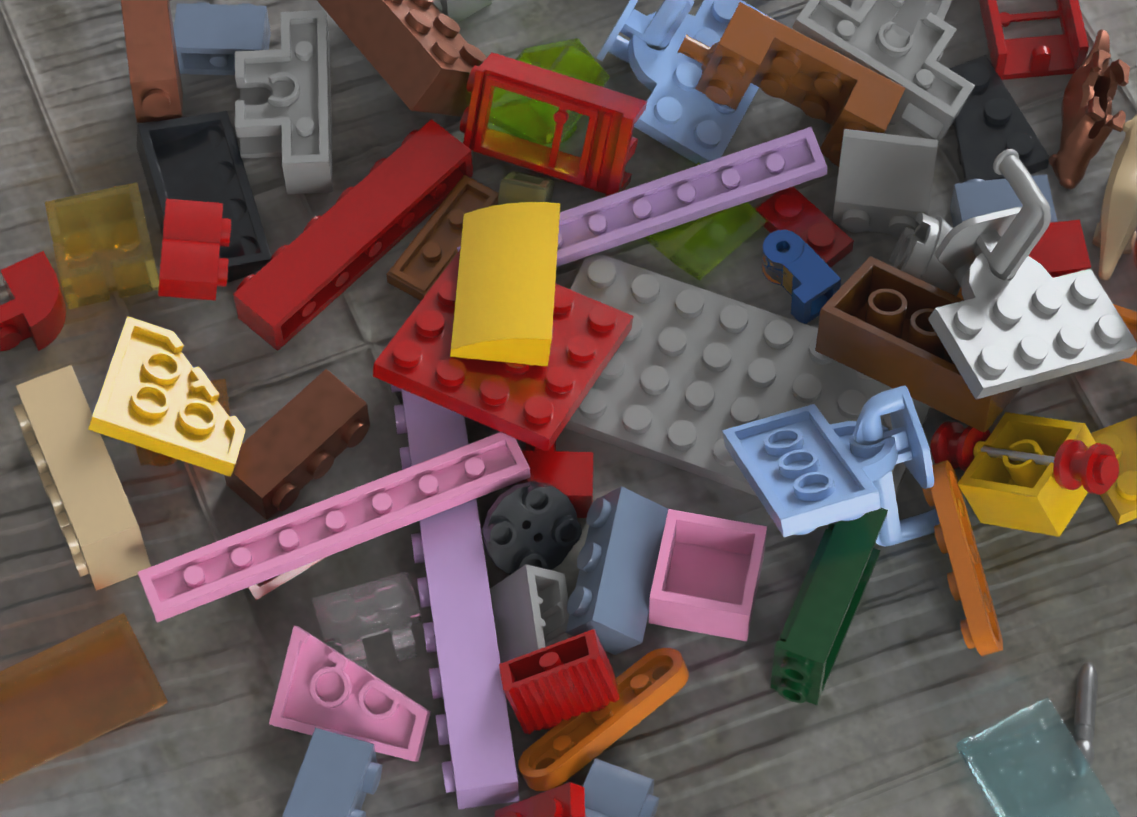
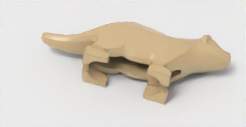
[1092,114,1137,280]

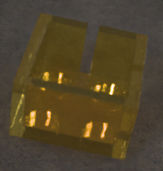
[45,182,159,309]

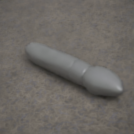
[1071,662,1097,777]

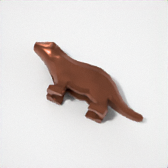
[1049,29,1130,190]

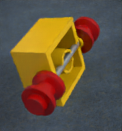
[930,412,1119,537]

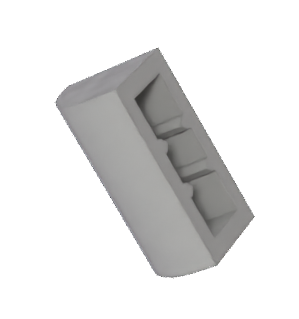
[490,565,573,663]

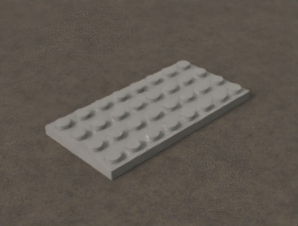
[565,253,932,496]

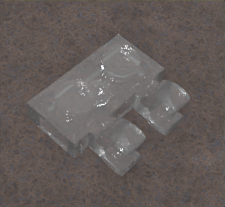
[312,571,422,671]

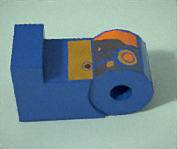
[762,230,841,324]

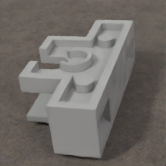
[792,0,975,144]
[235,10,333,195]

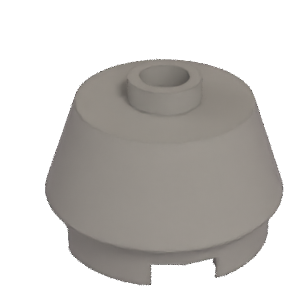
[889,212,960,294]

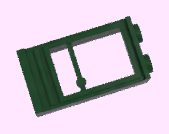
[770,508,888,705]

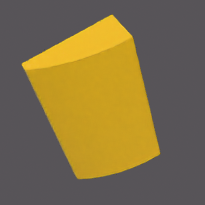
[450,202,560,367]

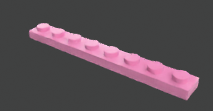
[137,432,530,623]

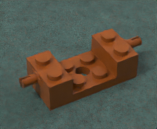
[678,2,906,167]

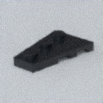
[949,55,1050,182]

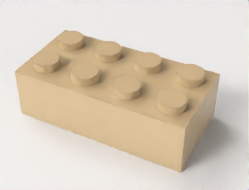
[13,365,151,591]

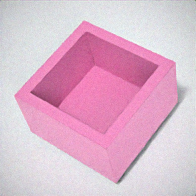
[649,509,767,641]

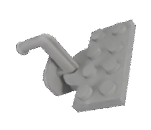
[928,149,1137,399]

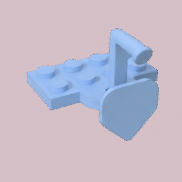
[596,0,773,165]
[722,385,940,547]

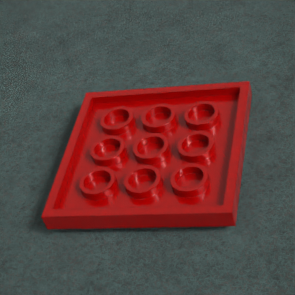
[373,250,634,452]

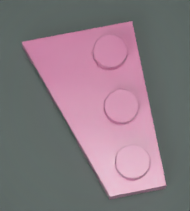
[269,625,431,762]

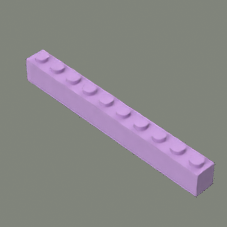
[391,385,519,810]

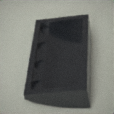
[136,111,272,283]

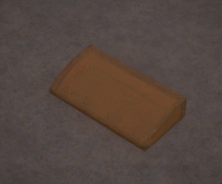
[0,613,168,785]

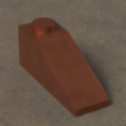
[121,0,183,123]

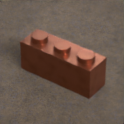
[224,369,370,520]

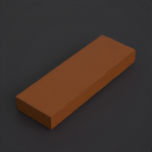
[386,174,499,301]

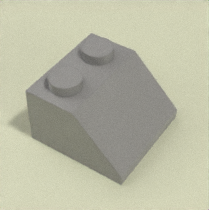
[832,129,938,238]

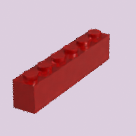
[233,119,473,351]

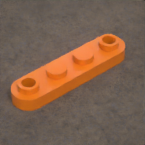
[922,460,1003,656]
[518,648,689,791]

